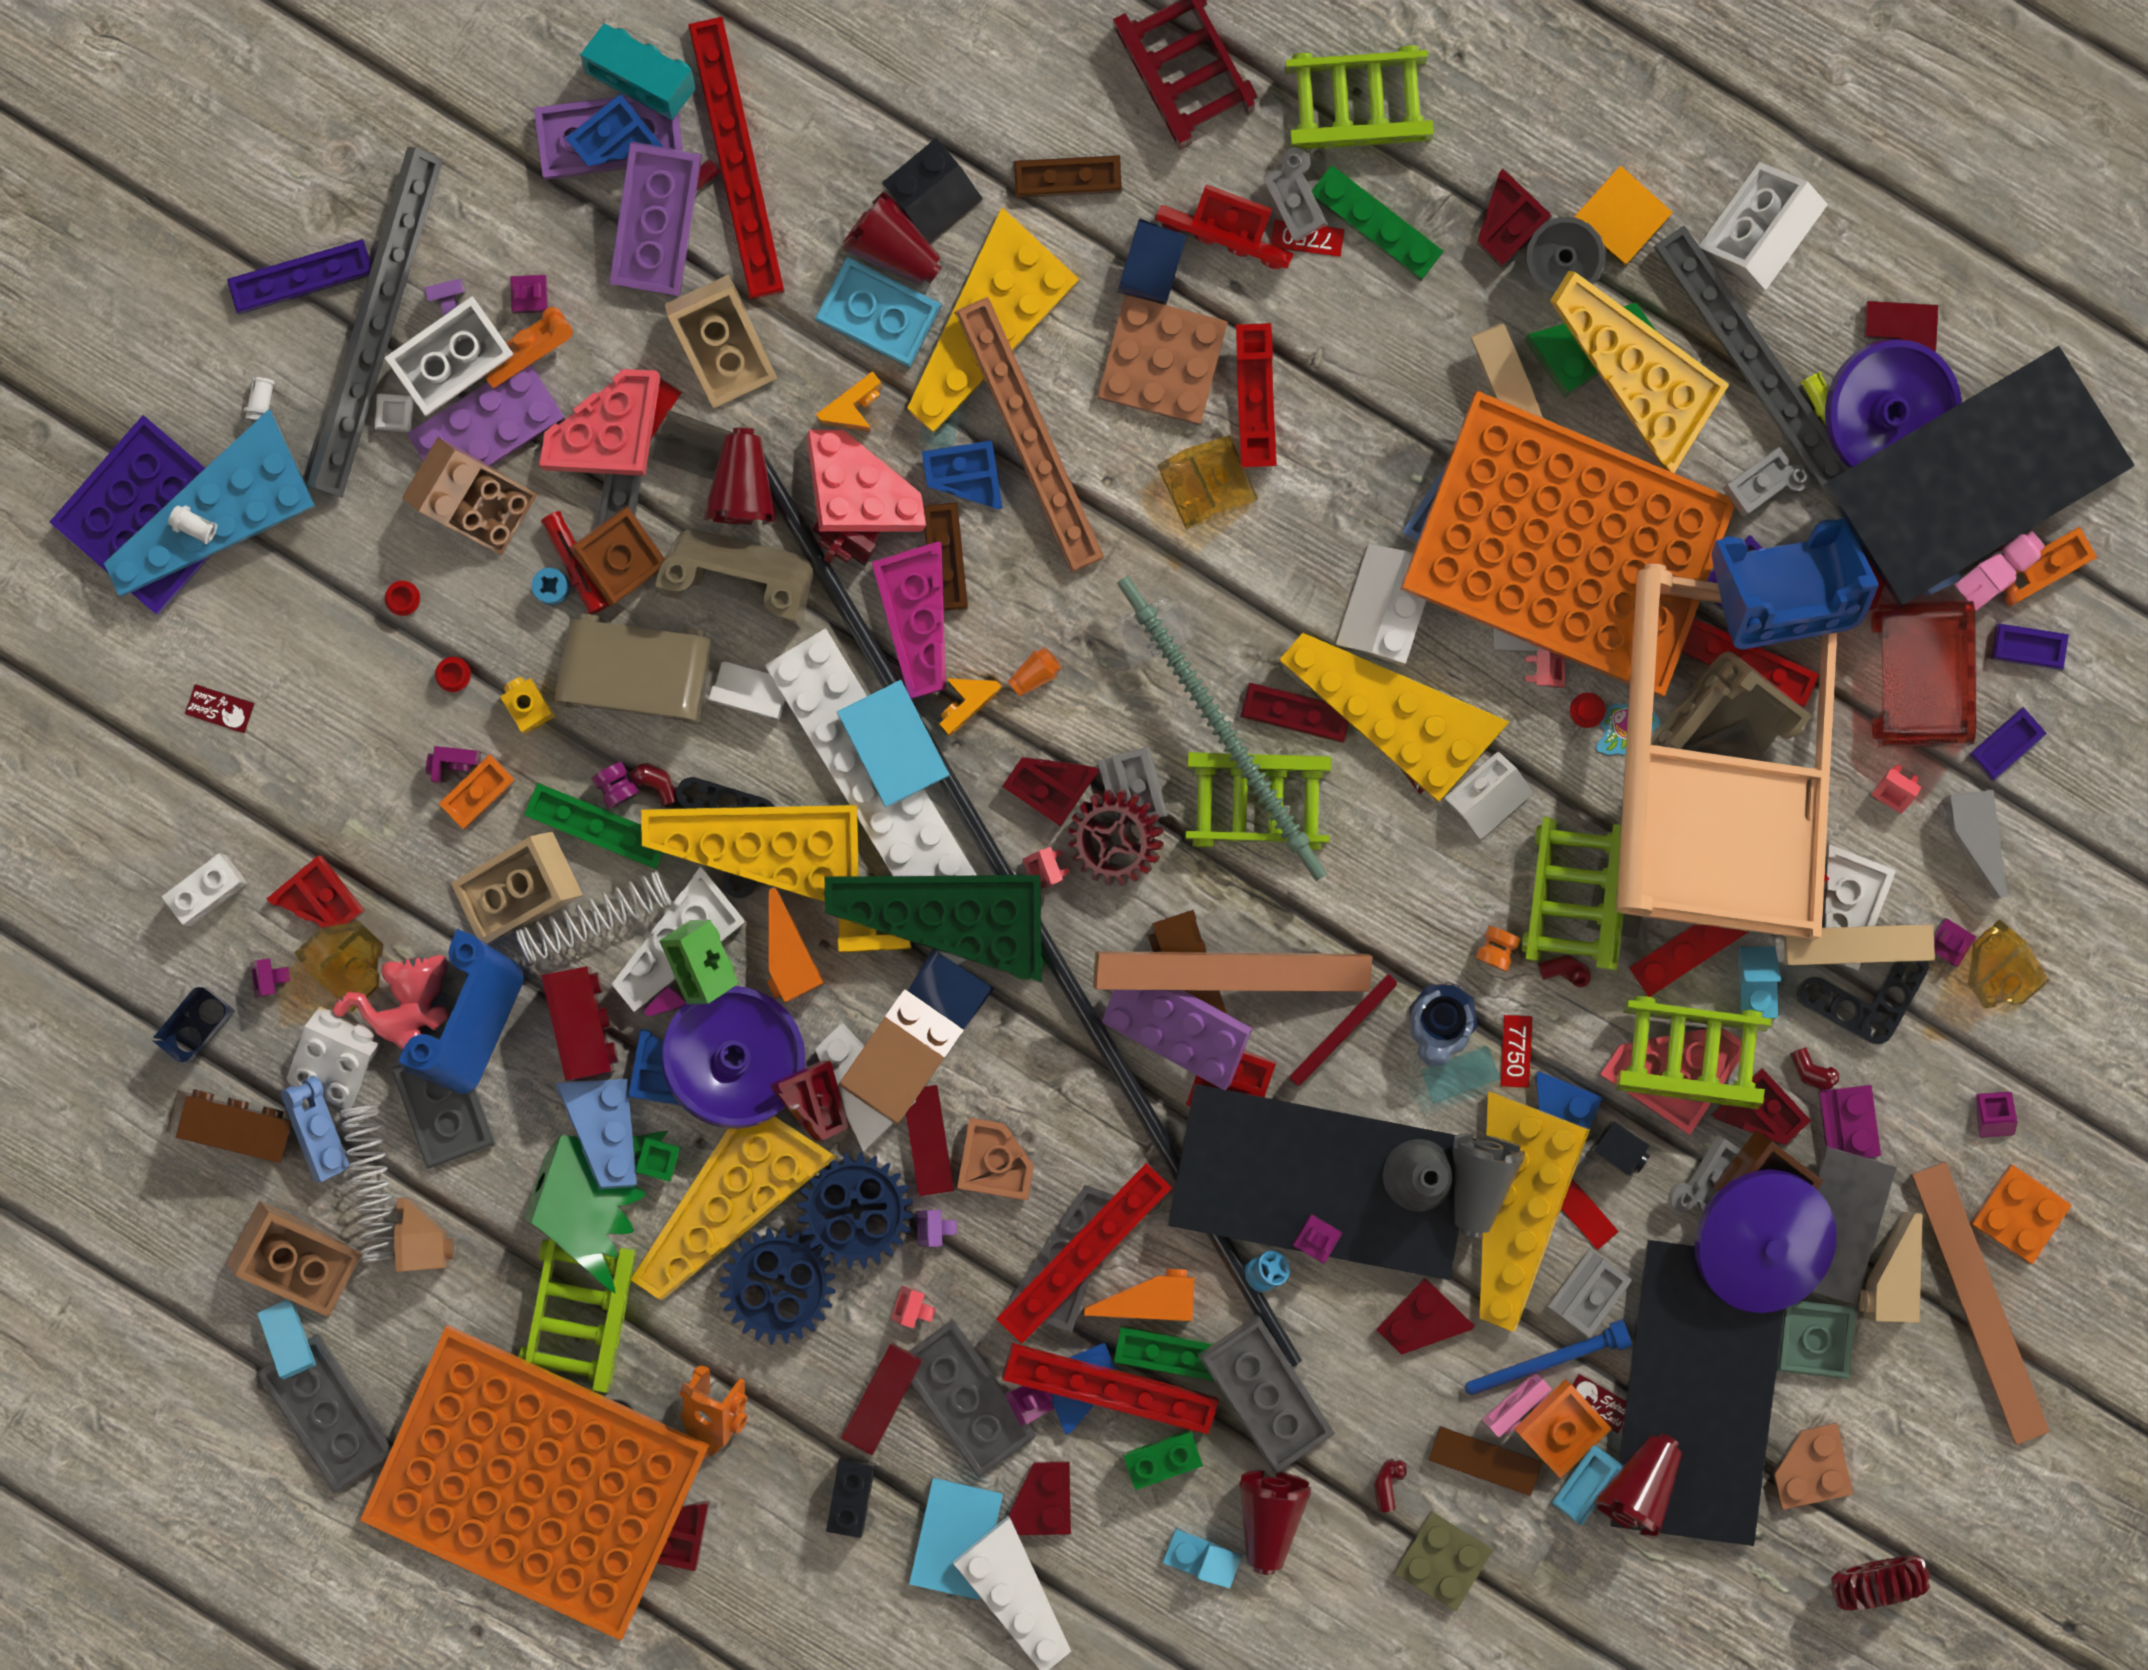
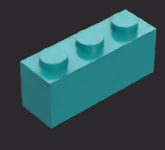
[580,23,696,120]

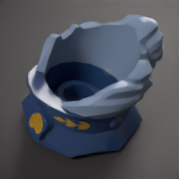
[1409,982,1478,1067]

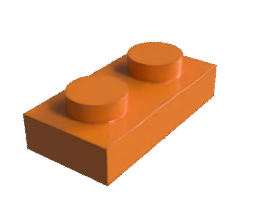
[439,754,516,830]

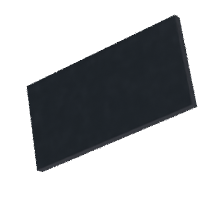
[1823,346,2135,607]
[1167,1084,1477,1280]
[1610,1239,1785,1546]

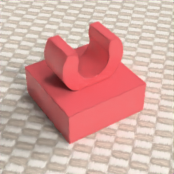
[1525,649,1565,688]
[1871,764,1921,814]
[1022,847,1070,890]
[890,1285,936,1328]

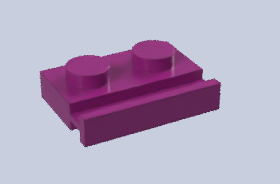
[1818,1085,1881,1158]

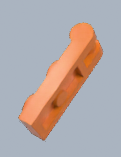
[485,307,573,389]
[2004,527,2098,607]

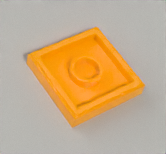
[1574,165,1673,267]

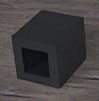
[1590,1121,1650,1175]

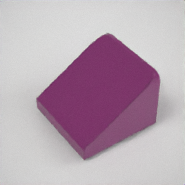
[644,986,686,1017]
[1976,1091,2018,1138]

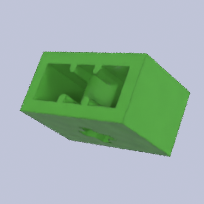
[659,920,739,1004]

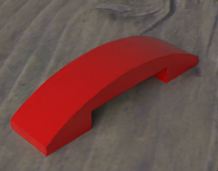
[1236,323,1277,468]

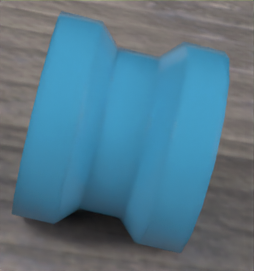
[531,567,570,606]
[1245,1251,1290,1292]

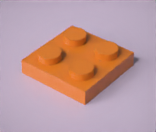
[1970,1164,2072,1264]
[1514,1379,1612,1479]

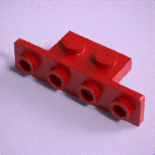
[1155,184,1294,269]

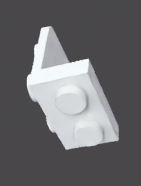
[287,1007,383,1109]

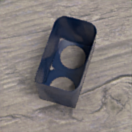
[1117,218,1187,305]
[908,949,995,1030]
[152,987,236,1063]

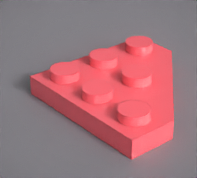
[539,369,661,476]
[806,430,926,532]
[1599,1027,1742,1135]

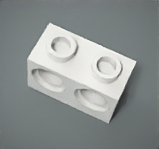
[161,853,248,927]

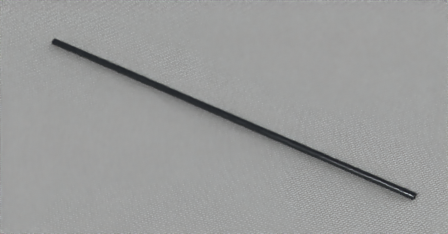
[764,453,1302,1367]

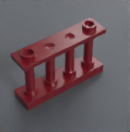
[1113,0,1258,150]

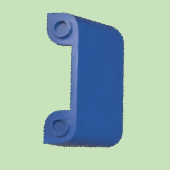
[1711,518,1879,649]
[398,929,524,1094]

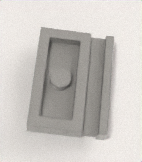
[1098,747,1168,830]
[1547,1248,1632,1338]

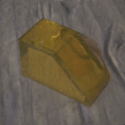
[1968,919,2050,1008]
[294,921,383,1012]

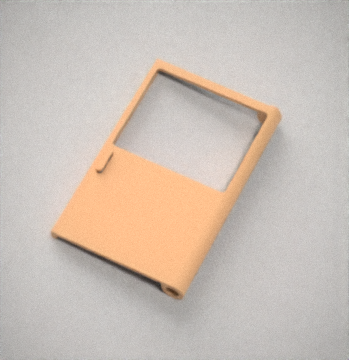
[1616,564,1837,940]

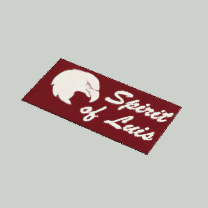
[185,684,255,733]
[1573,1374,1626,1434]

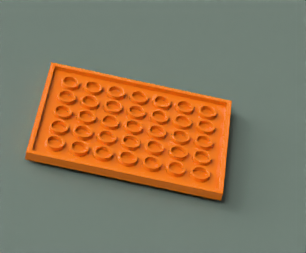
[1400,391,1735,698]
[360,1325,710,1641]

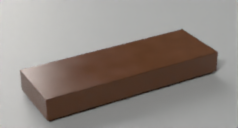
[1014,155,1122,198]
[923,502,968,612]
[1428,1426,1543,1496]

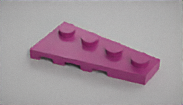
[872,542,946,699]

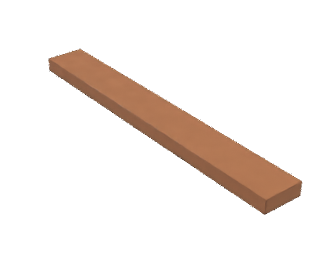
[955,297,1104,573]
[1093,951,1372,992]
[1910,1162,2050,1445]

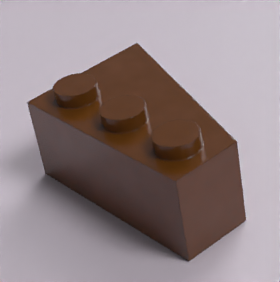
[1147,909,1227,1013]
[167,1089,291,1163]

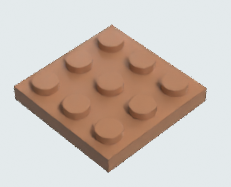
[1098,294,1228,426]

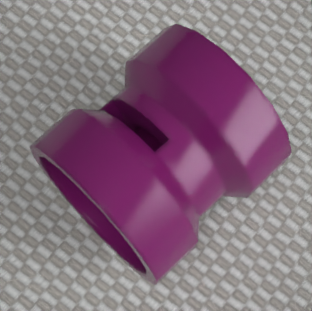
[591,761,639,810]

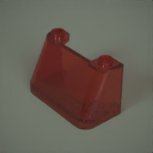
[1871,600,1976,748]

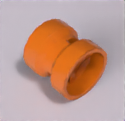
[1475,925,1521,972]

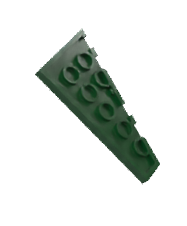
[824,875,1042,983]

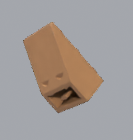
[402,437,538,555]

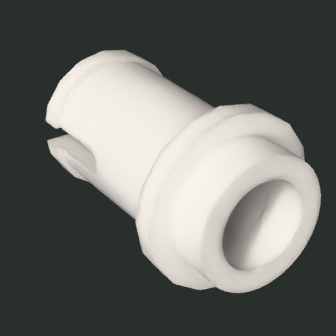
[243,377,275,422]
[168,505,217,544]

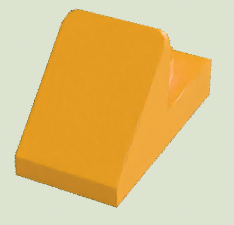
[816,371,883,432]
[939,678,1002,737]

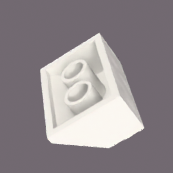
[1699,162,1828,290]
[384,296,514,416]
[1335,544,1426,667]

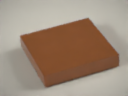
[569,506,664,606]

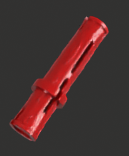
[541,511,609,615]

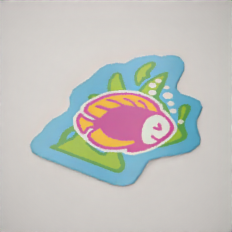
[1596,703,1661,755]

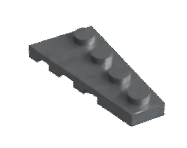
[1004,1185,1114,1333]

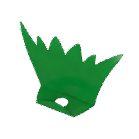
[524,1130,669,1293]

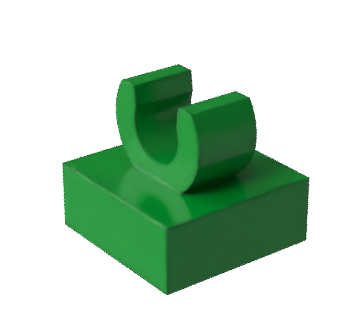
[636,1137,681,1182]

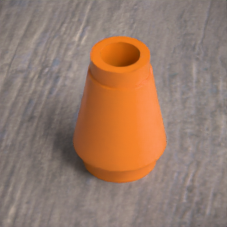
[1008,646,1062,697]

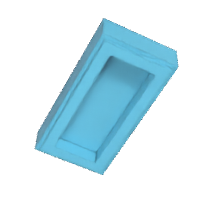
[257,1299,316,1380]
[1552,1445,1623,1525]

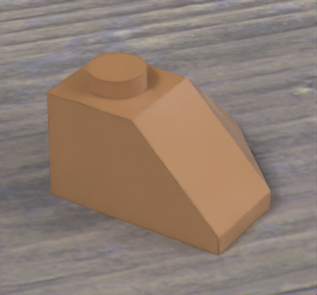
[394,1197,454,1272]

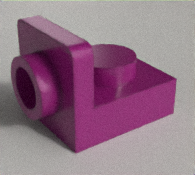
[426,746,481,784]

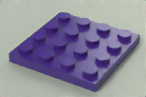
[49,415,212,616]

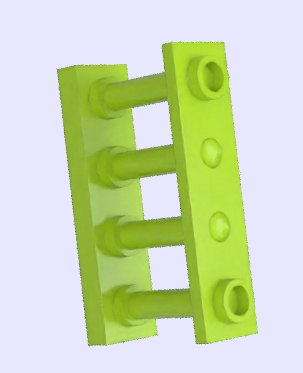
[1284,45,1434,150]
[1185,752,1332,850]
[1522,817,1624,971]
[1615,996,1772,1109]
[519,1237,638,1393]

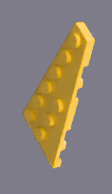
[907,207,1079,434]
[1550,271,1729,473]
[1279,633,1509,802]
[641,805,859,902]
[1480,1091,1590,1332]
[630,1116,837,1300]

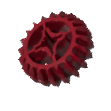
[1068,789,1164,886]
[1831,1555,1930,1611]

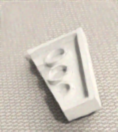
[612,866,746,1012]
[952,1516,1071,1670]

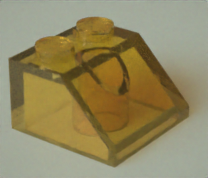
[1157,435,1259,530]

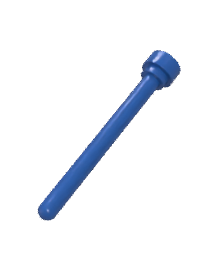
[1464,1319,1632,1395]

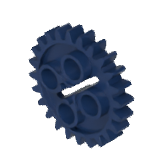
[797,1153,914,1270]
[719,1227,836,1345]

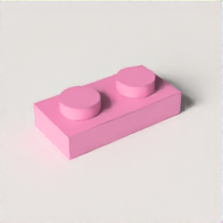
[1481,1373,1552,1438]

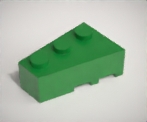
[1524,303,1656,398]

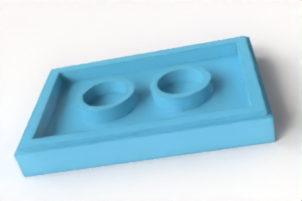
[815,256,942,369]
[837,680,949,808]
[909,1477,1003,1600]

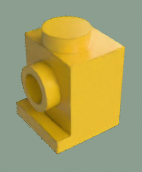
[500,676,555,735]

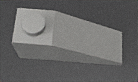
[1940,790,2008,899]

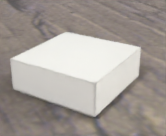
[375,394,414,433]

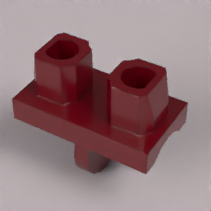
[812,518,880,566]

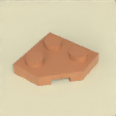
[957,1117,1034,1201]
[1773,1423,1853,1510]

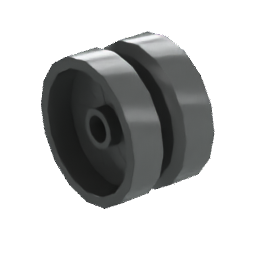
[1527,217,1606,293]

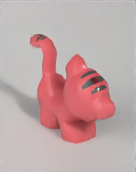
[333,955,451,1050]

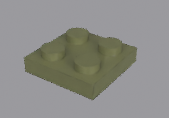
[1394,1511,1493,1612]

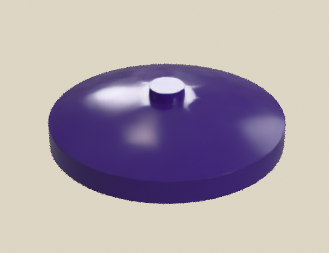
[1825,340,1962,468]
[661,986,805,1129]
[1695,1170,1837,1313]

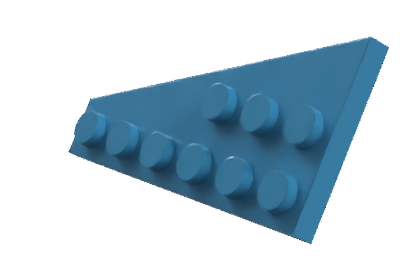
[104,409,316,597]

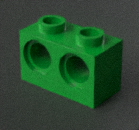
[1123,1430,1203,1490]

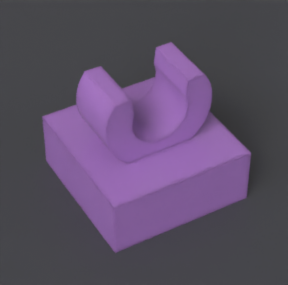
[425,278,466,315]
[916,1210,957,1247]

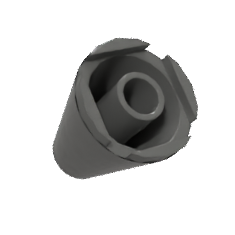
[1453,1133,1525,1237]
[1382,1139,1453,1211]

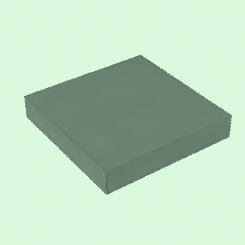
[1777,1301,1857,1379]

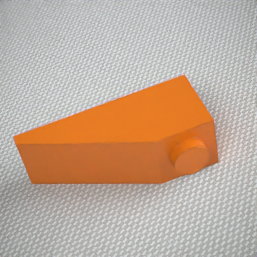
[766,887,825,1003]
[1084,1268,1195,1321]

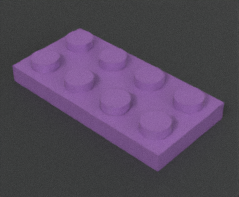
[534,96,683,180]
[609,142,702,296]
[406,364,565,466]
[1102,990,1253,1091]

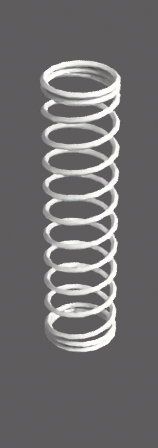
[516,870,671,965]
[340,1105,396,1263]

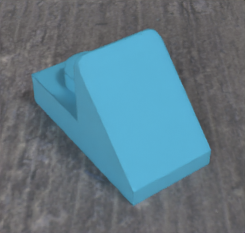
[1739,947,1781,1018]
[1163,1528,1243,1588]

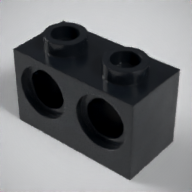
[826,1457,876,1538]

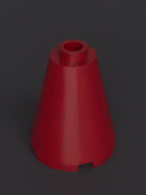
[840,191,942,285]
[704,427,775,525]
[1593,1433,1682,1539]
[1239,1470,1311,1575]

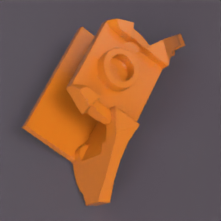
[679,1366,748,1459]

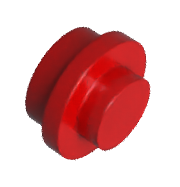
[385,580,421,616]
[435,657,471,693]
[1569,692,1606,728]

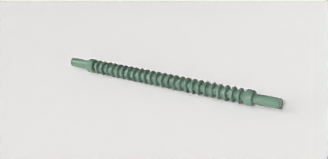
[1117,576,1327,881]

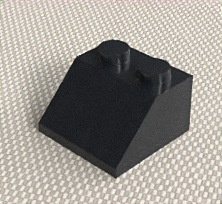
[882,138,983,244]

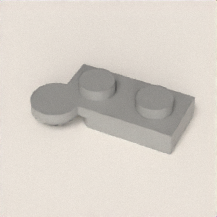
[1263,147,1328,241]
[1722,447,1811,517]
[1668,1135,1741,1212]

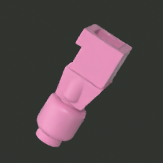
[1954,531,2045,612]

